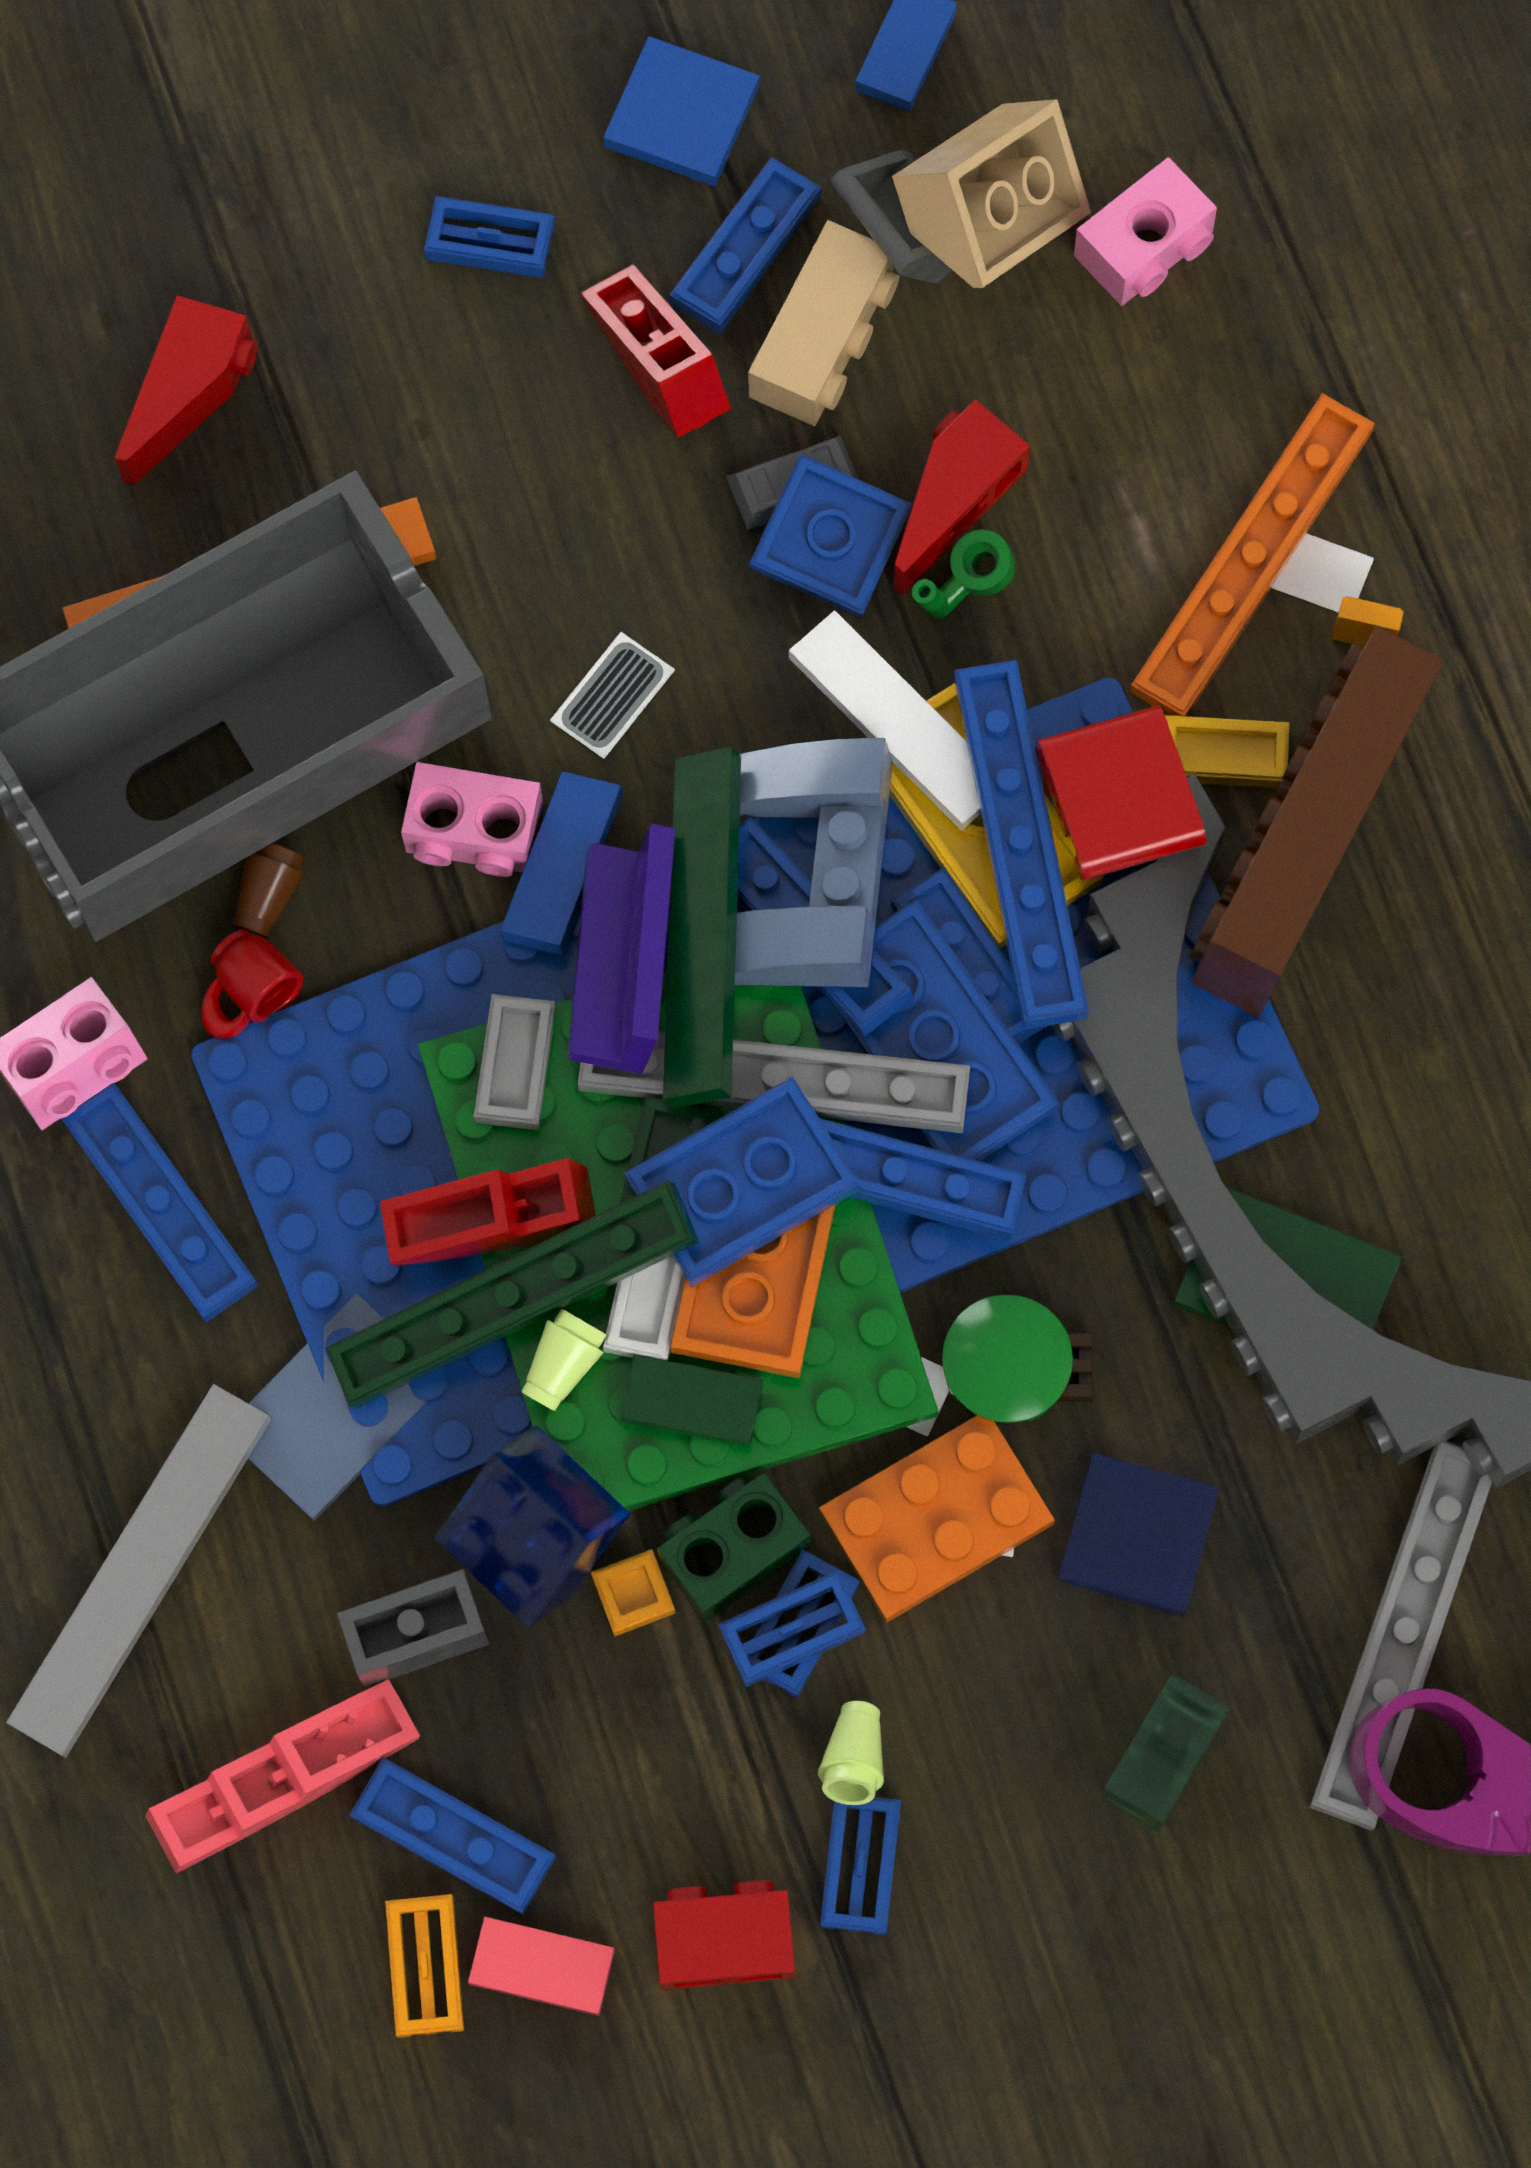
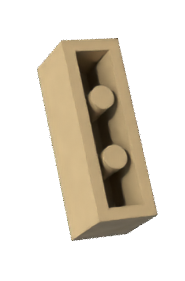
[748,220,899,426]

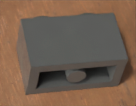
[337,1569,489,1688]

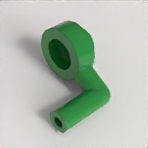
[912,529,1016,619]

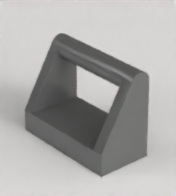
[831,150,952,284]

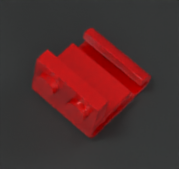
[1036,705,1206,881]

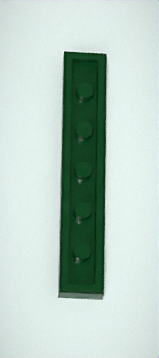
[663,746,741,1108]
[326,1181,700,1408]

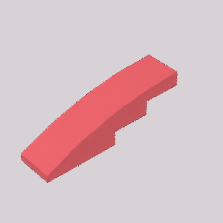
[145,1679,420,1874]

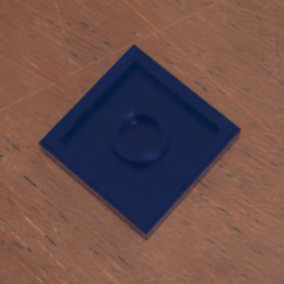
[1058,1453,1219,1617]

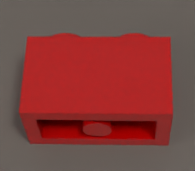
[653,1881,795,1990]

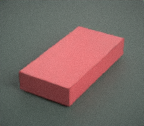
[468,1917,615,2016]

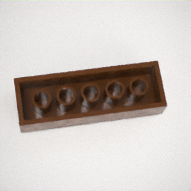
[1189,626,1444,1018]

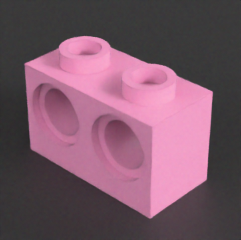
[401,762,544,877]
[0,977,148,1131]

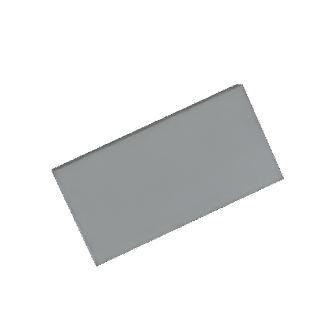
[474,994,556,1130]

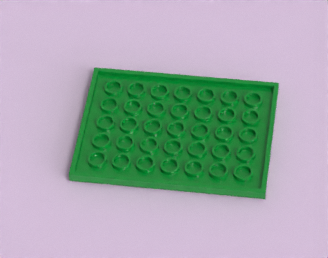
[418,970,939,1531]

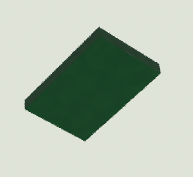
[1173,1187,1402,1330]

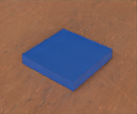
[603,36,760,187]
[749,453,912,619]

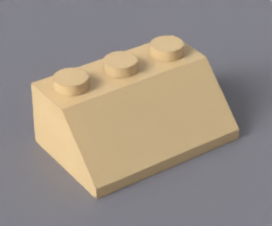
[892,99,1091,288]

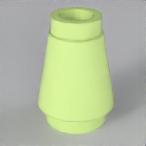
[521,1309,606,1411]
[818,1701,884,1805]

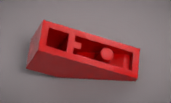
[581,265,731,438]
[114,295,257,485]
[894,399,1030,595]

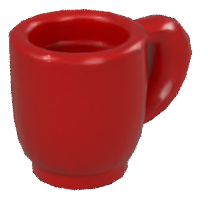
[201,929,304,1039]

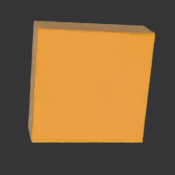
[1332,596,1404,646]
[591,1549,676,1637]

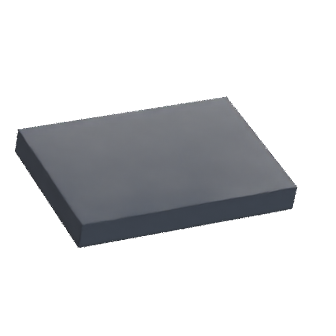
[248,1293,449,1521]

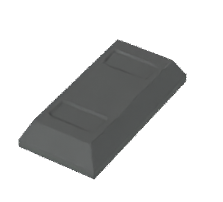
[726,435,859,531]

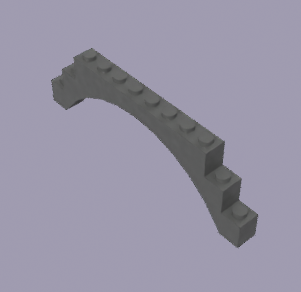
[1052,774,1531,1488]

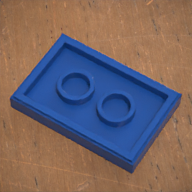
[624,1076,860,1288]

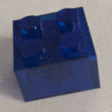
[434,1425,631,1628]

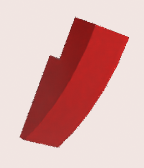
[380,1158,596,1266]

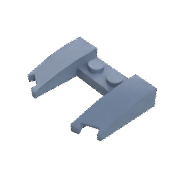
[735,738,893,987]

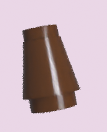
[232,843,305,938]

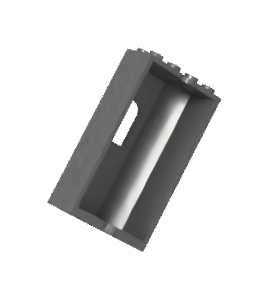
[0,470,492,943]

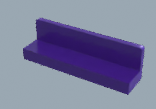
[567,824,675,1074]

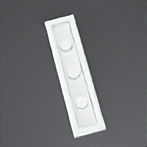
[789,610,981,831]

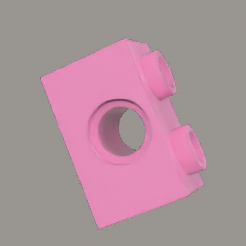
[1074,157,1217,306]

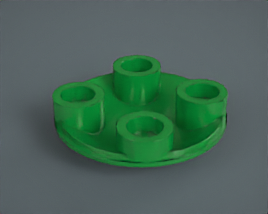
[942,1295,1073,1423]

